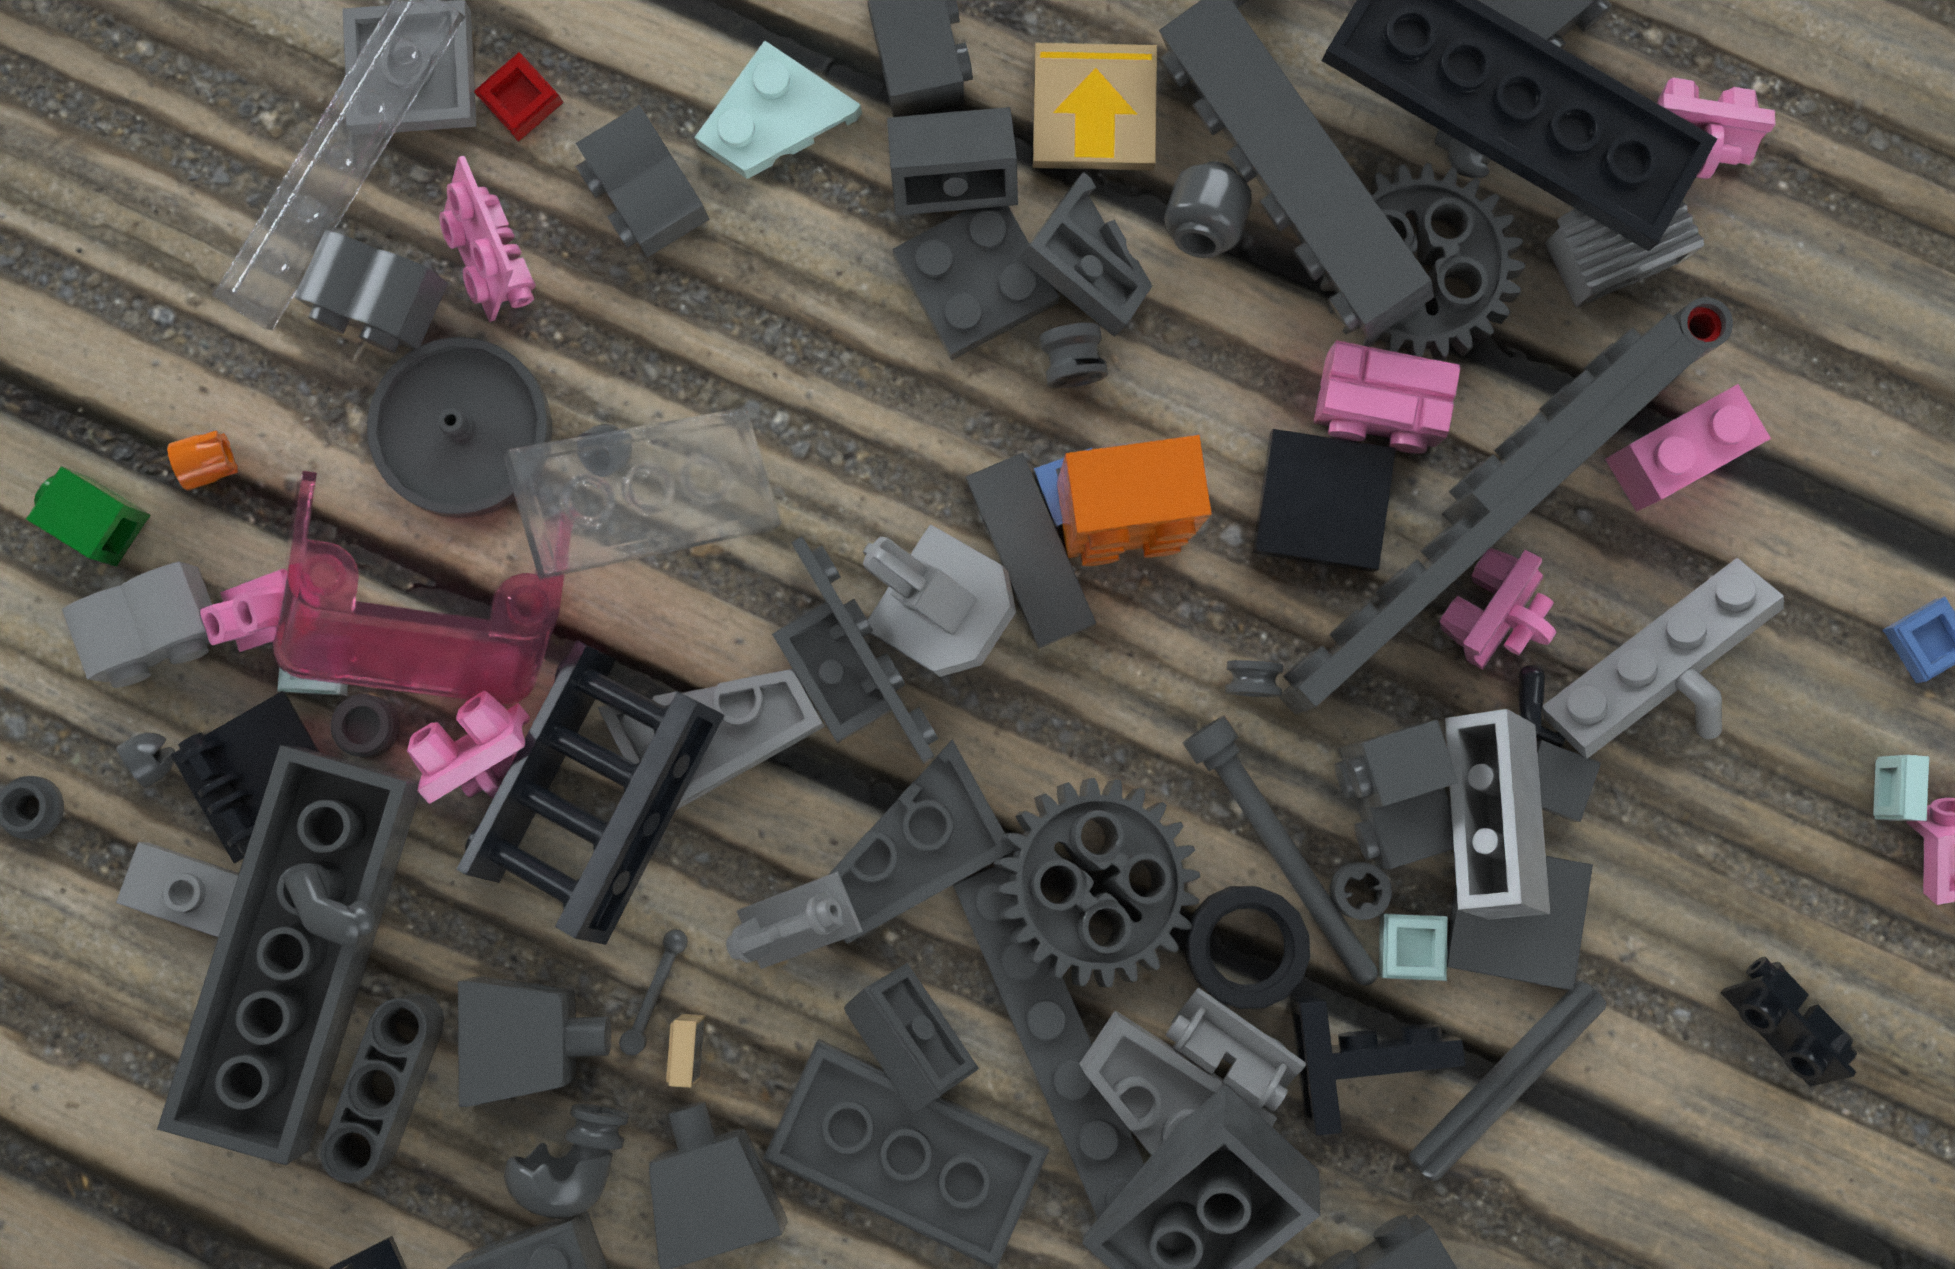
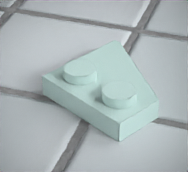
[694,41,862,179]

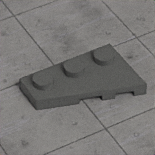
[828,739,1014,944]

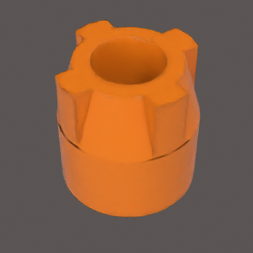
[167,430,238,491]

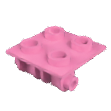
[439,156,536,322]

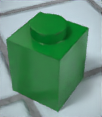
[26,466,150,567]

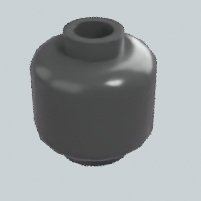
[1164,161,1252,258]

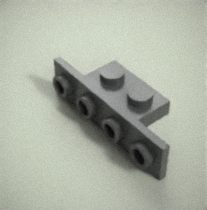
[772,536,938,764]

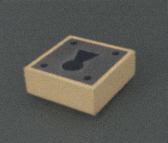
[666,1014,705,1088]

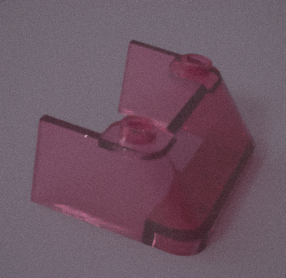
[272,471,572,705]

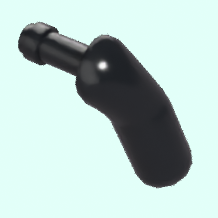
[1518,665,1565,747]

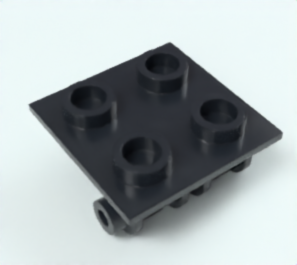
[171,691,320,864]

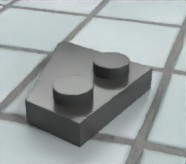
[1019,172,1152,337]

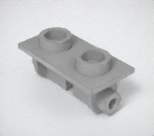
[726,871,863,969]
[1165,987,1307,1112]

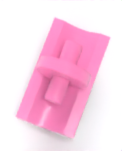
[1657,78,1775,179]
[1440,548,1557,670]
[200,566,320,652]
[407,690,530,804]

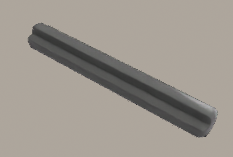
[1409,981,1607,1182]

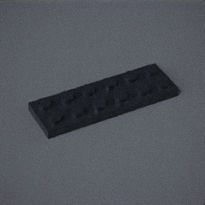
[1321,0,1718,251]

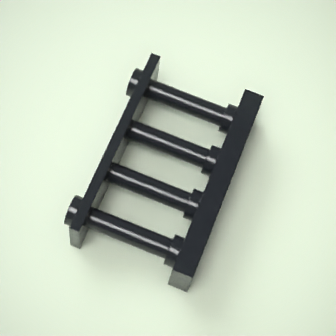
[456,640,725,945]

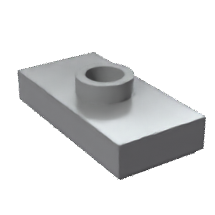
[116,842,239,937]

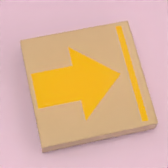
[1033,43,1157,170]

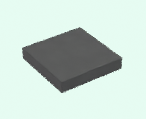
[1447,856,1593,991]

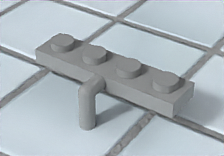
[1542,558,1784,759]

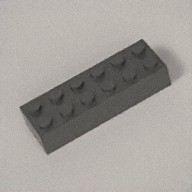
[157,745,420,1165]

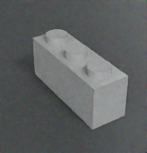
[1445,709,1550,920]

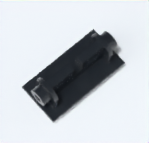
[1720,957,1857,1087]

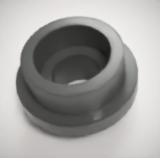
[0,776,64,839]

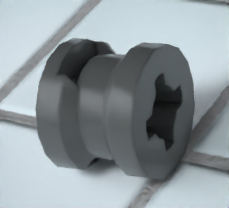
[1039,323,1108,388]

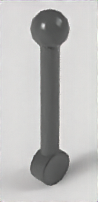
[619,929,688,1056]

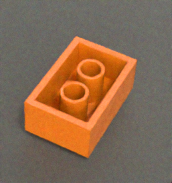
[1057,435,1212,566]

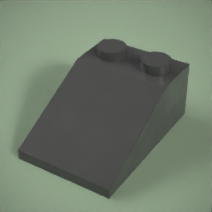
[1082,1085,1321,1269]

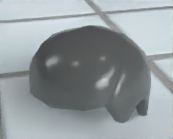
[504,1143,613,1218]

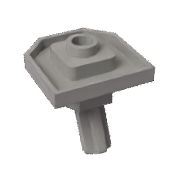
[863,524,1016,677]

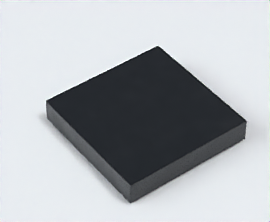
[1252,429,1396,572]

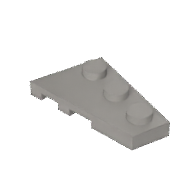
[597,669,826,810]
[1079,1010,1277,1155]

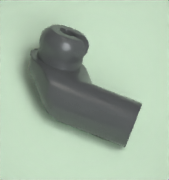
[283,865,376,945]

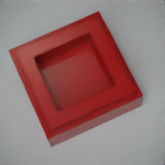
[473,52,564,142]

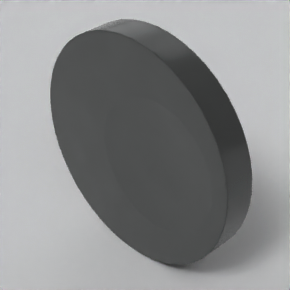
[367,337,552,518]

